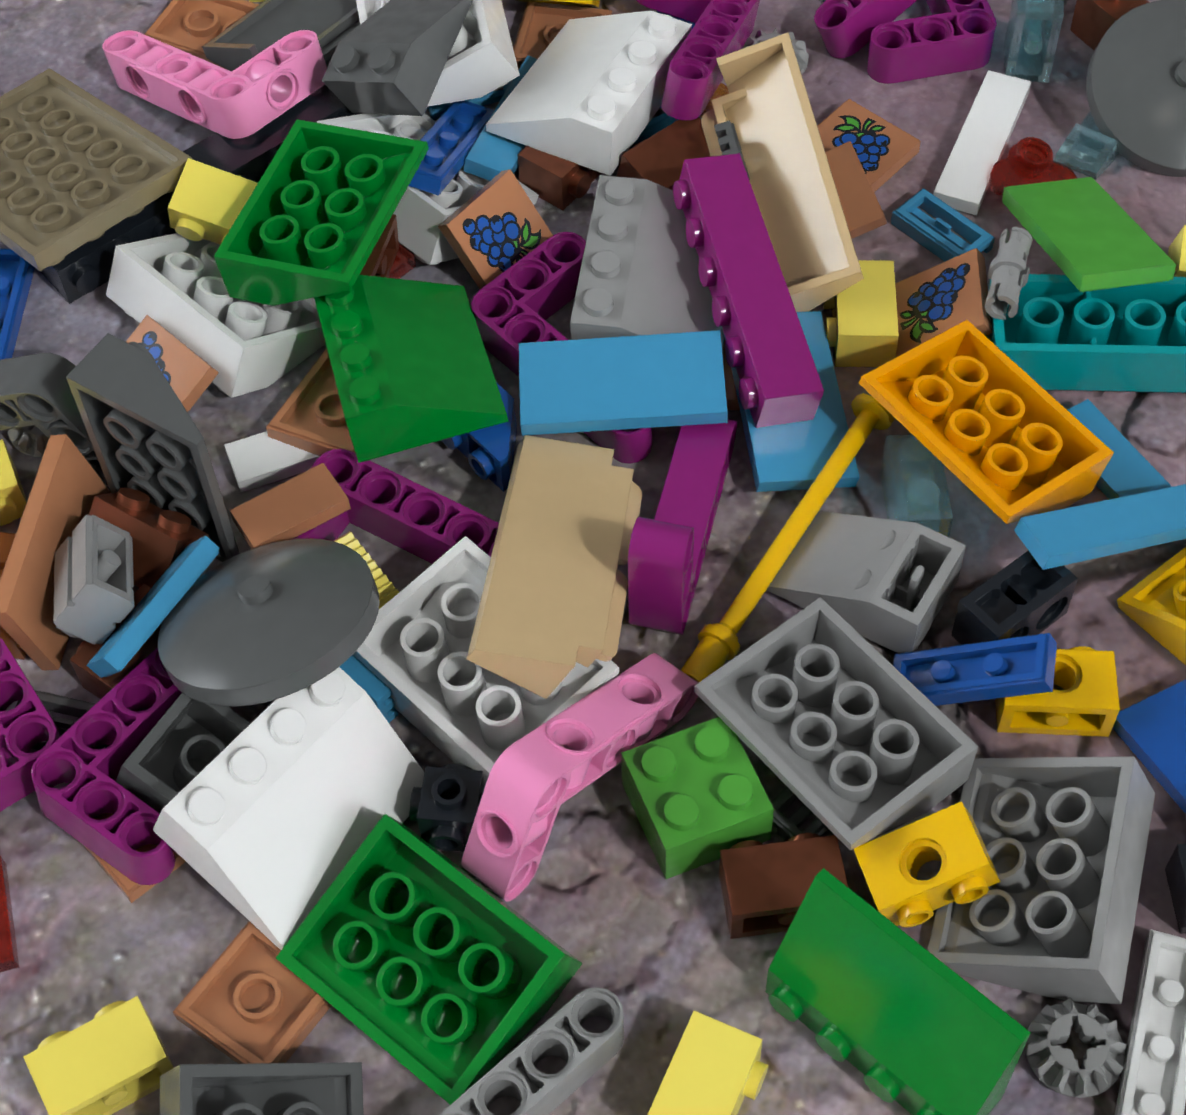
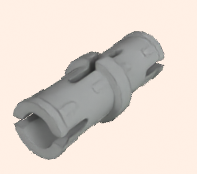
[985,227,1032,320]

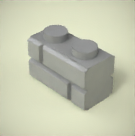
[53,515,134,645]

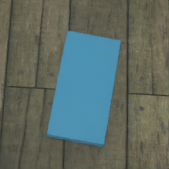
[724,311,860,492]
[519,330,728,436]

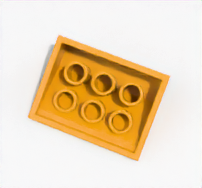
[859,320,1114,524]

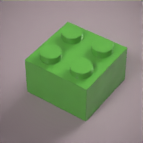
[621,717,774,880]

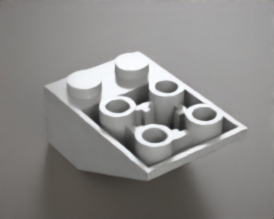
[767,511,966,654]

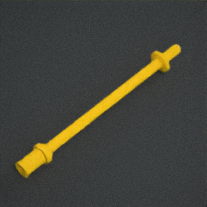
[681,393,894,683]

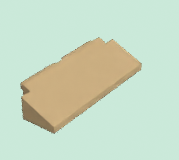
[701,32,864,312]
[466,435,642,699]

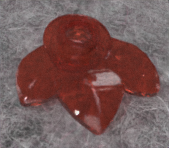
[989,137,1077,195]

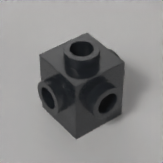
[409,764,485,852]

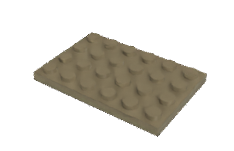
[0,68,193,271]

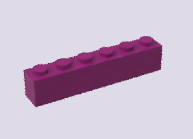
[673,153,824,428]

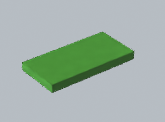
[1002,177,1176,292]

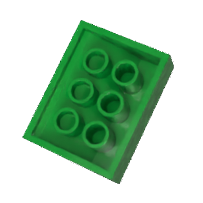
[214,119,429,306]
[314,275,508,463]
[276,814,583,1105]
[765,868,1031,1115]

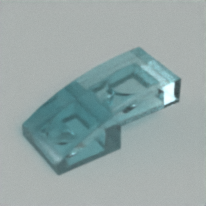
[1054,111,1119,180]

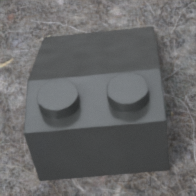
[322,0,473,116]
[116,693,251,814]
[160,1062,364,1115]

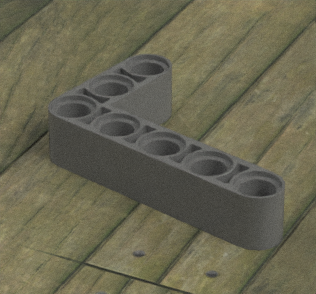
[0,353,108,485]

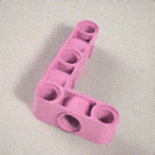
[102,30,327,139]
[461,653,698,902]

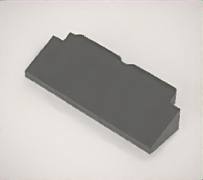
[202,0,360,71]

